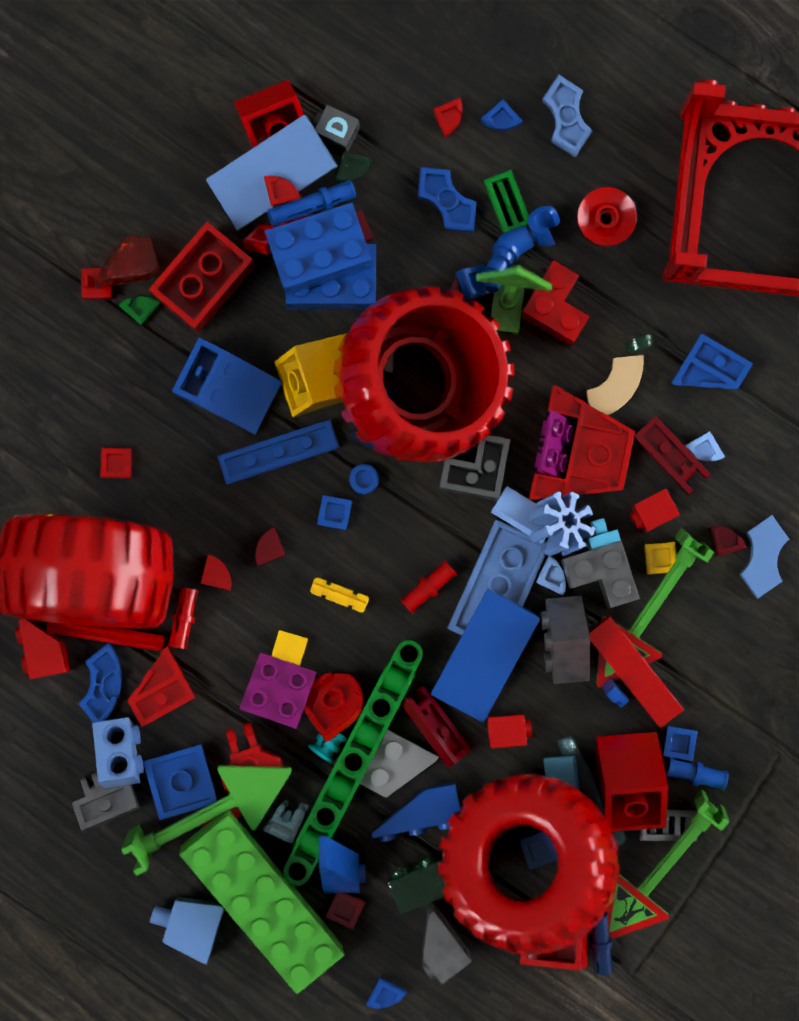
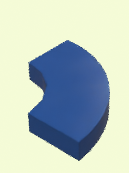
[79,643,122,723]

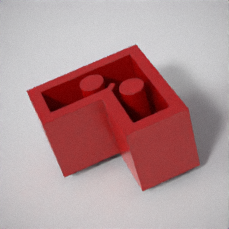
[521,260,590,347]

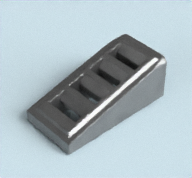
[632,810,697,841]

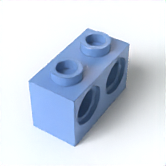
[92,717,144,789]

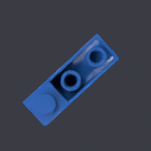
[372,782,460,842]

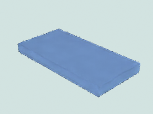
[206,115,338,230]
[447,519,547,635]

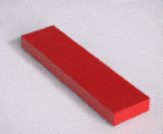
[589,615,684,728]

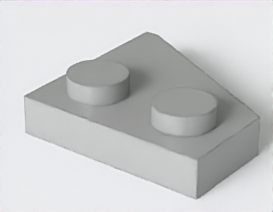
[360,729,439,797]

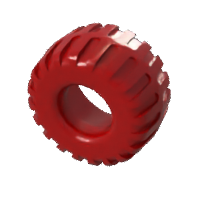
[333,286,515,463]
[0,514,174,629]
[438,774,620,955]

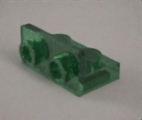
[387,854,446,914]

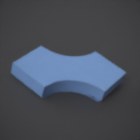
[542,75,592,157]
[739,515,790,599]

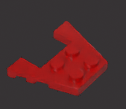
[529,385,635,500]

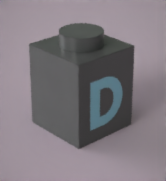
[312,105,360,154]

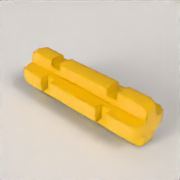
[310,577,369,612]

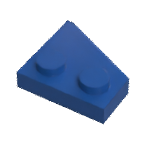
[671,333,753,390]

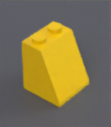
[274,333,347,418]

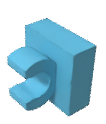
[586,518,621,551]

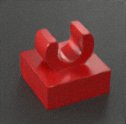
[81,268,113,300]

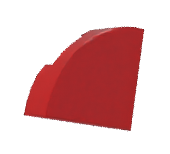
[433,98,462,138]
[264,176,301,206]
[201,554,232,591]

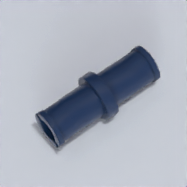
[589,911,613,975]

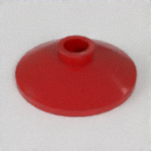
[577,187,637,247]

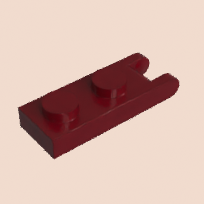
[634,416,711,495]
[401,686,472,768]

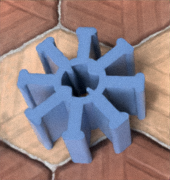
[528,492,595,556]

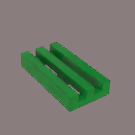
[483,170,529,233]

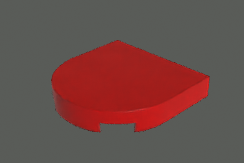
[303,672,365,742]

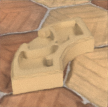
[586,355,644,415]

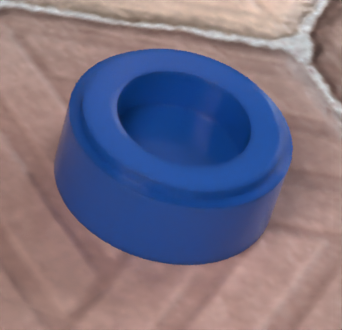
[349,464,379,495]

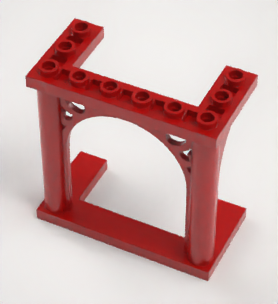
[662,79,799,297]

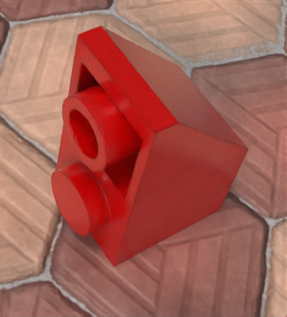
[16,619,71,680]

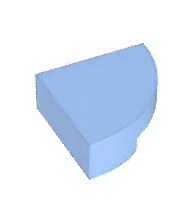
[685,431,725,462]
[535,556,566,596]

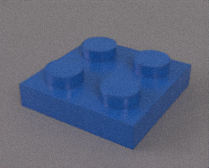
[143,744,219,820]

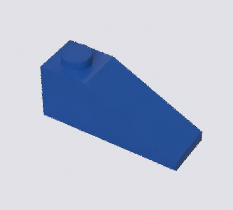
[319,836,366,894]

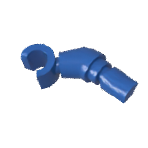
[484,206,560,293]

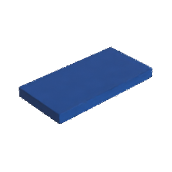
[430,588,541,723]

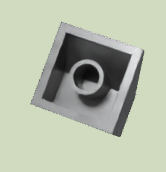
[421,902,472,984]

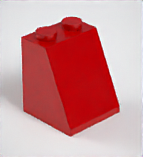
[596,732,668,832]

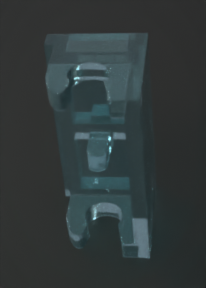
[264,799,309,843]

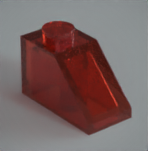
[94,235,160,288]

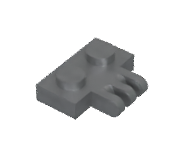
[72,771,140,832]

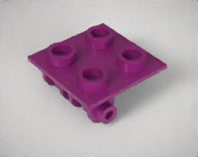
[534,410,573,478]
[239,653,317,729]

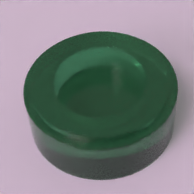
[624,332,656,353]

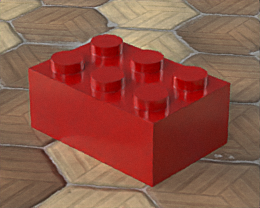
[149,222,256,334]

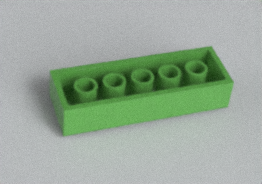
[180,809,345,994]

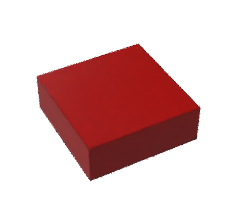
[100,448,132,479]

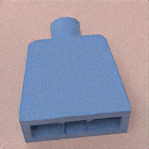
[150,897,225,964]

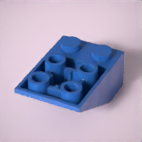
[172,338,282,435]

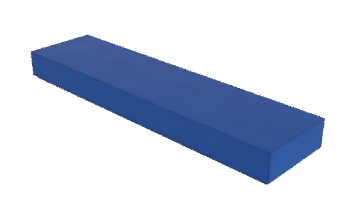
[217,419,340,485]

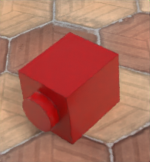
[630,489,680,533]
[487,713,532,748]

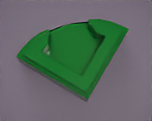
[119,296,162,326]

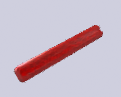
[46,622,165,651]

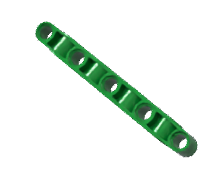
[283,640,423,886]

